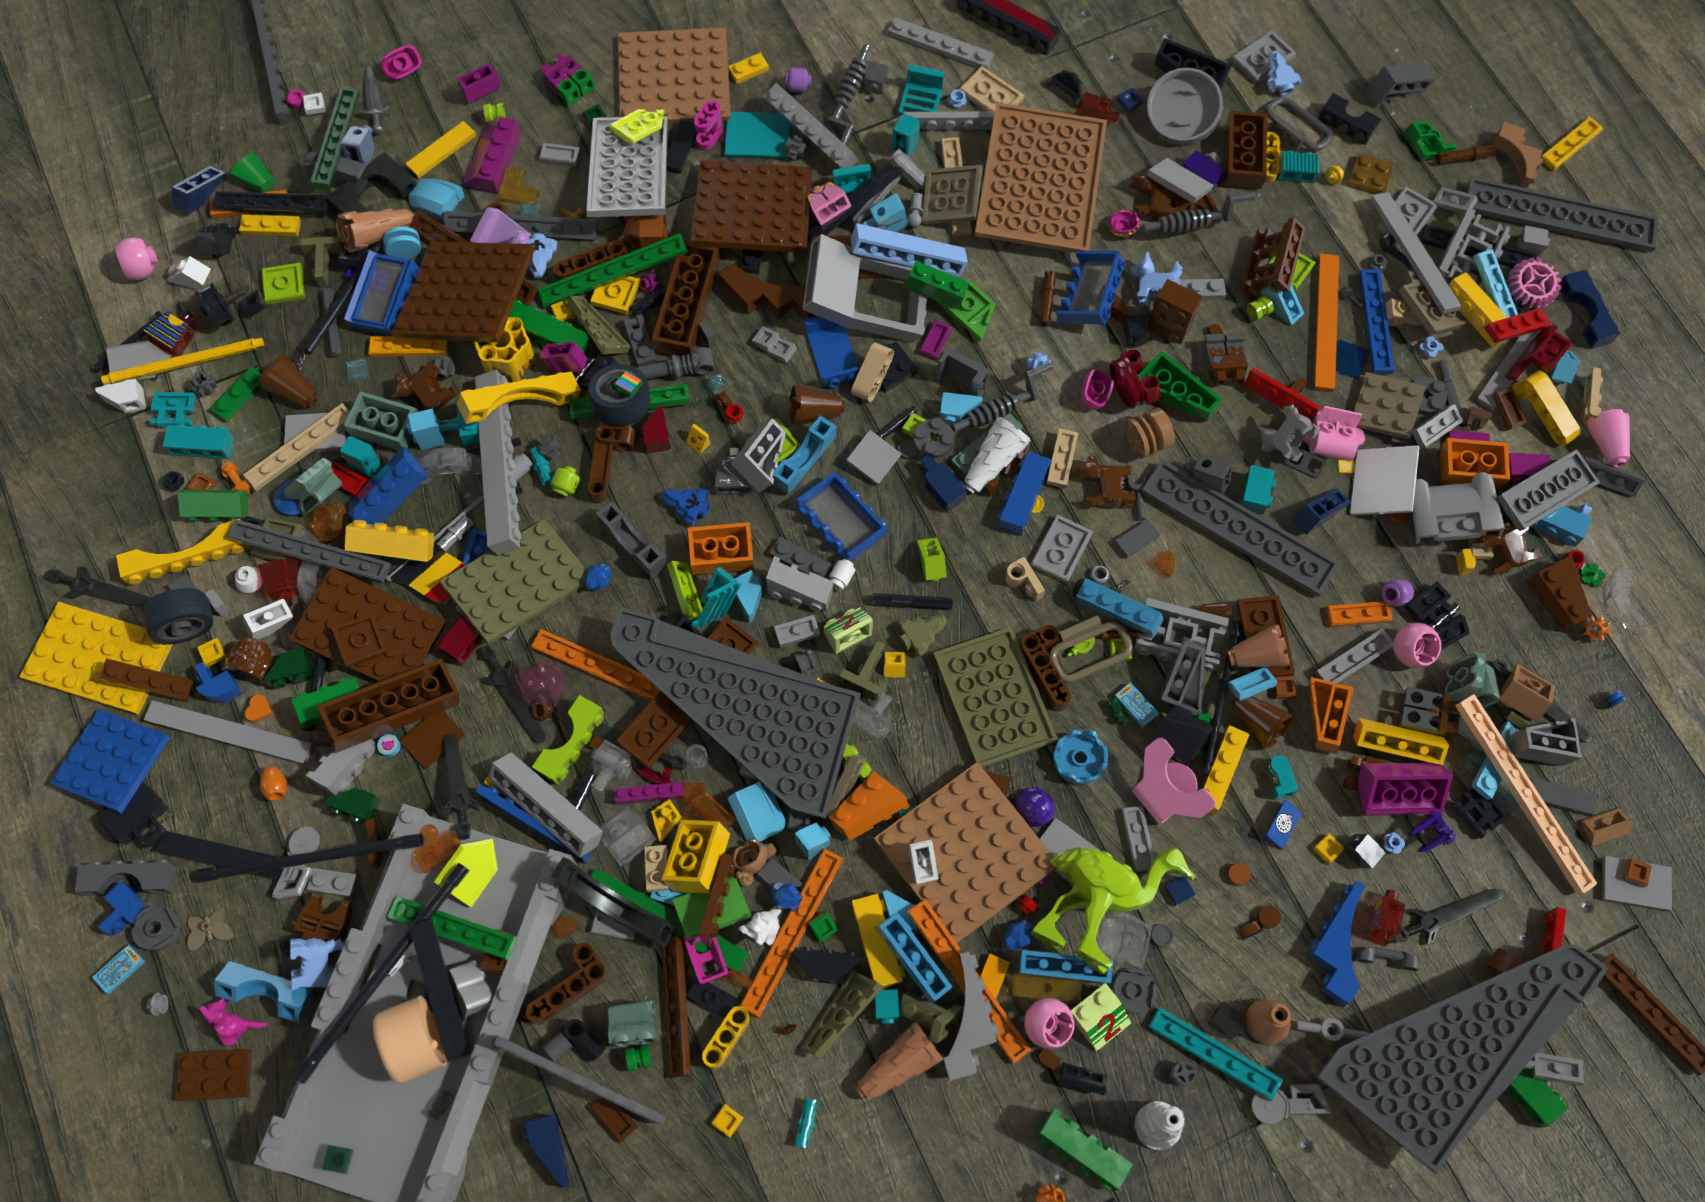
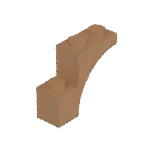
[1493,122,1543,188]

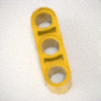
[702,1006,750,1069]

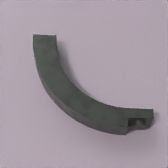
[551,857,676,948]

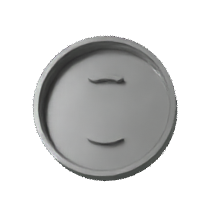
[1147,68,1223,145]

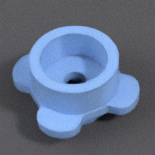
[1420,336,1444,358]

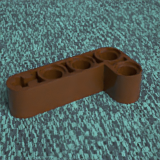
[553,240,633,281]
[1020,625,1071,712]
[526,943,608,1025]

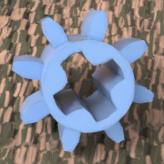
[1027,352,1051,375]

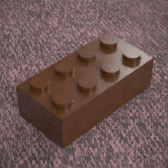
[1224,111,1267,189]

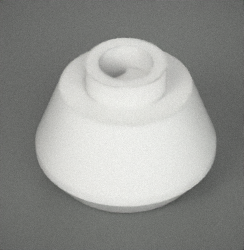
[235,566,264,593]

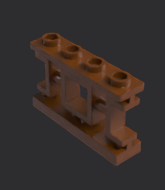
[1241,217,1306,301]

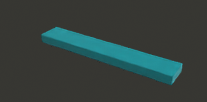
[1148,1007,1283,1101]

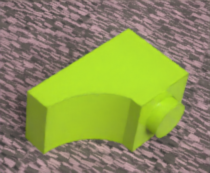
[917,537,947,581]

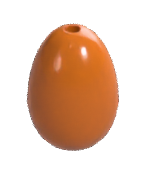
[260,766,288,801]

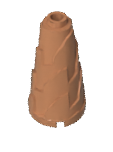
[336,209,414,253]
[856,1021,944,1100]

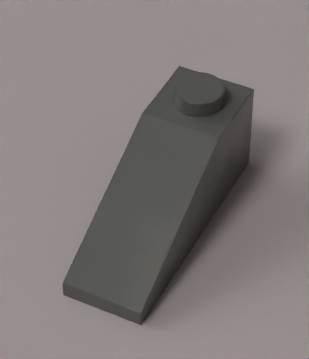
[301,152,366,181]

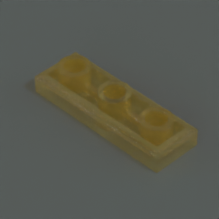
[1012,973,1082,1004]

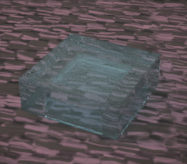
[346,358,370,382]

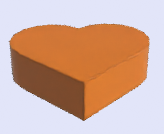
[245,694,274,723]

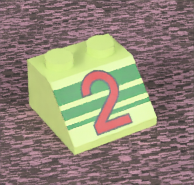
[824,608,873,654]
[1071,983,1131,1051]

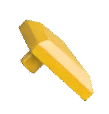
[651,799,682,843]

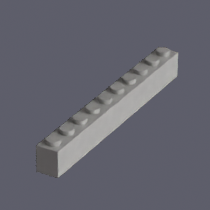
[475,369,521,555]

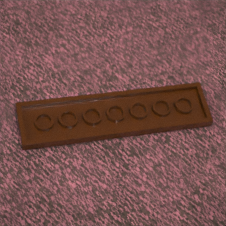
[616,617,759,769]

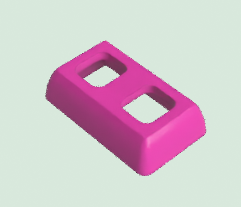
[684,936,728,984]

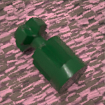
[1106,698,1127,725]

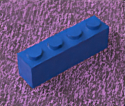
[997,452,1051,536]

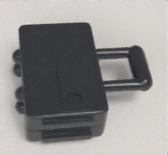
[98,781,168,848]

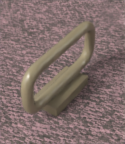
[1049,615,1133,683]

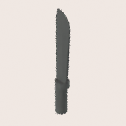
[1438,359,1466,424]

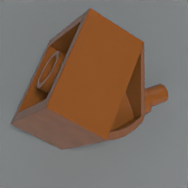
[617,215,667,250]

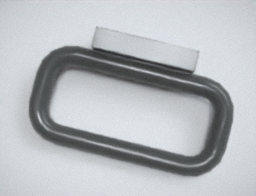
[1265,97,1333,152]

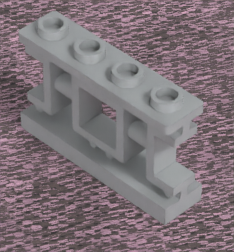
[1437,207,1510,291]
[1133,598,1229,671]

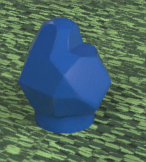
[585,563,612,590]
[771,882,803,912]
[1004,919,1034,950]

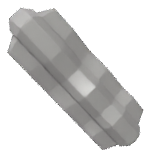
[889,149,927,189]

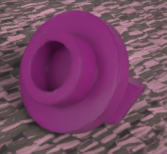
[640,273,661,293]

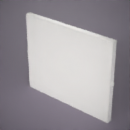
[1350,446,1419,515]

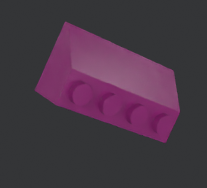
[462,117,521,194]
[1357,763,1453,815]

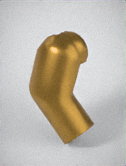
[558,207,587,219]

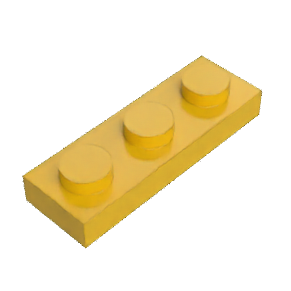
[239,215,301,237]

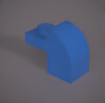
[195,662,243,703]
[98,881,144,936]

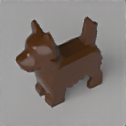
[1129,170,1180,221]
[390,364,458,411]
[1073,456,1136,508]
[1470,524,1542,575]

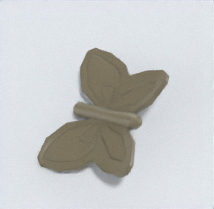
[187,908,234,951]

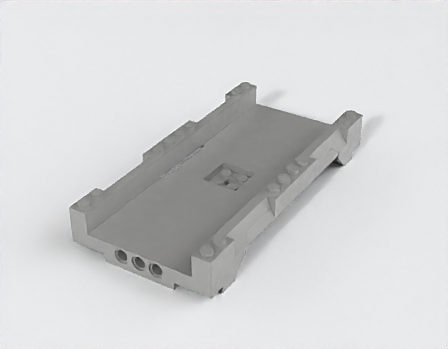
[254,804,577,1202]

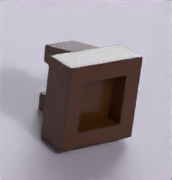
[1466,406,1492,429]

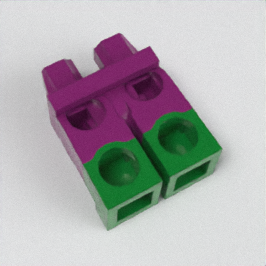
[540,54,596,107]

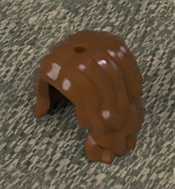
[222,637,273,684]

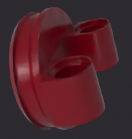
[1109,349,1161,409]

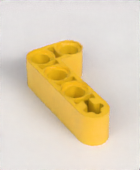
[1510,370,1581,446]

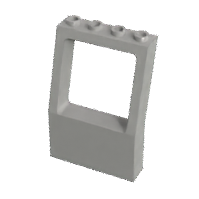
[803,234,928,342]

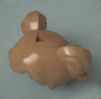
[732,839,777,887]

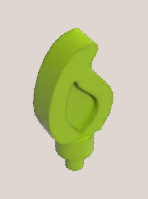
[1067,637,1095,657]

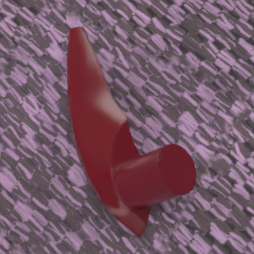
[635,766,672,784]

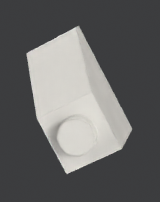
[243,599,293,639]

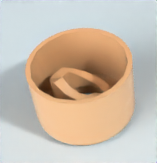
[373,996,447,1084]

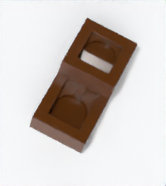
[1098,285,1131,324]
[365,819,383,870]

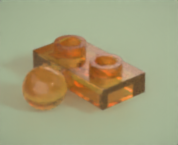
[413,824,461,874]

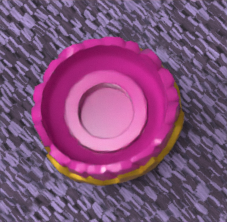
[1109,210,1140,237]

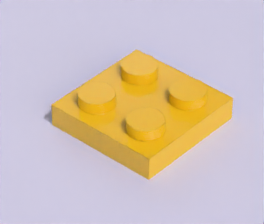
[590,276,640,315]

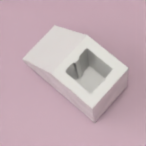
[167,256,211,289]
[95,379,146,413]

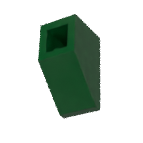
[264,648,313,689]
[324,787,381,824]

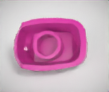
[381,45,422,79]
[1081,369,1114,410]

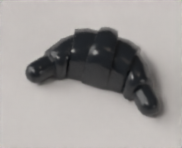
[1045,70,1083,108]

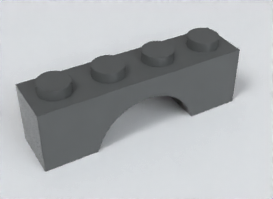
[596,501,667,579]
[75,859,176,896]

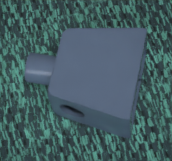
[341,125,375,166]

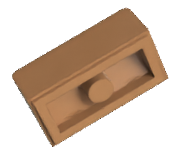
[1580,808,1633,846]

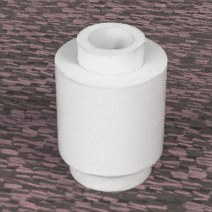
[828,559,855,591]

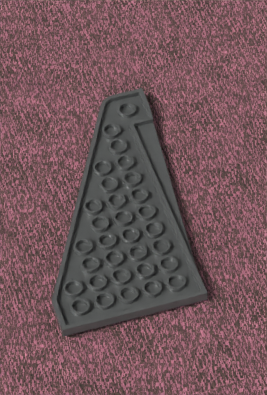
[611,607,861,819]
[1316,945,1609,1174]

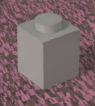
[1517,226,1550,256]

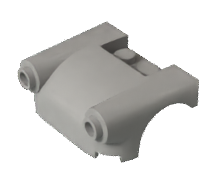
[1409,472,1504,544]

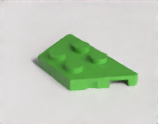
[935,279,996,342]

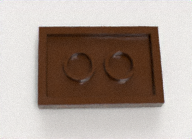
[176,1049,252,1102]

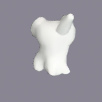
[739,905,783,945]

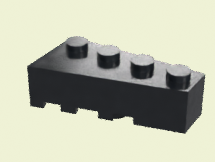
[1154,38,1232,91]

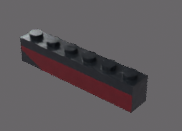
[957,0,1061,55]

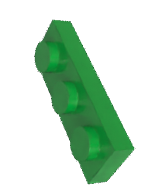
[210,366,262,423]

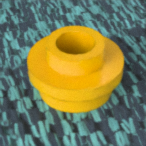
[1325,166,1344,185]

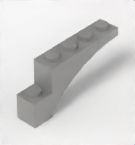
[943,950,1000,1081]

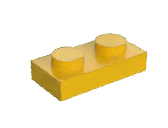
[728,53,769,84]

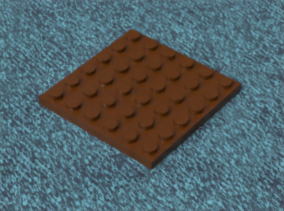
[691,160,812,253]
[391,242,535,342]

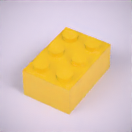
[662,820,730,894]

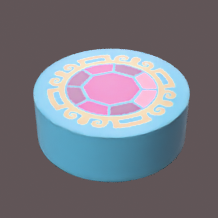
[377,734,401,757]

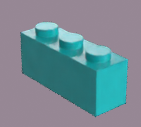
[163,424,234,459]

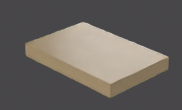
[959,66,1025,111]

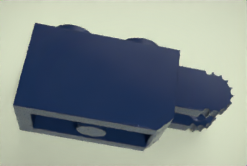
[921,455,967,513]

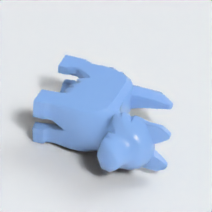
[1131,252,1183,306]
[290,938,345,989]

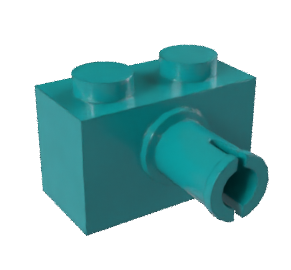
[438,401,480,447]

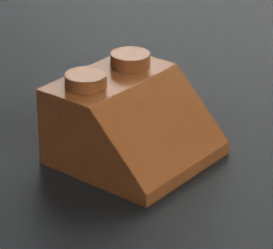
[1499,664,1555,722]

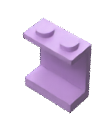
[470,207,531,244]

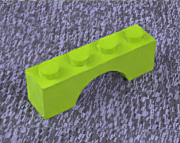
[532,695,604,785]

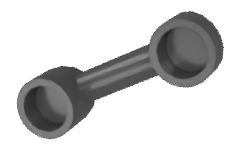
[1356,947,1420,971]

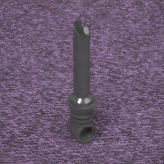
[636,347,715,379]

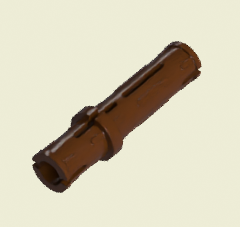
[1436,144,1495,165]
[1038,271,1057,327]

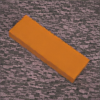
[1326,601,1393,628]

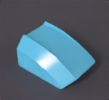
[409,179,465,224]
[728,781,787,842]

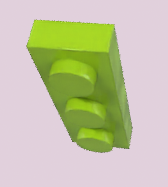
[667,561,702,620]

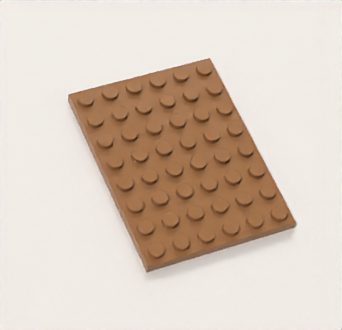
[975,102,1107,253]

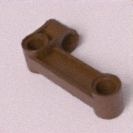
[588,424,635,503]

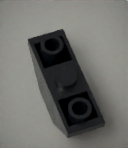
[194,223,235,254]
[793,946,861,985]

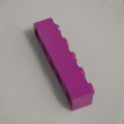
[615,782,684,805]

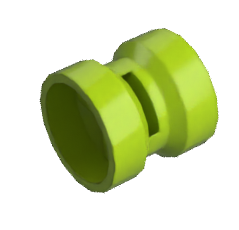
[484,103,506,123]
[1246,295,1274,321]

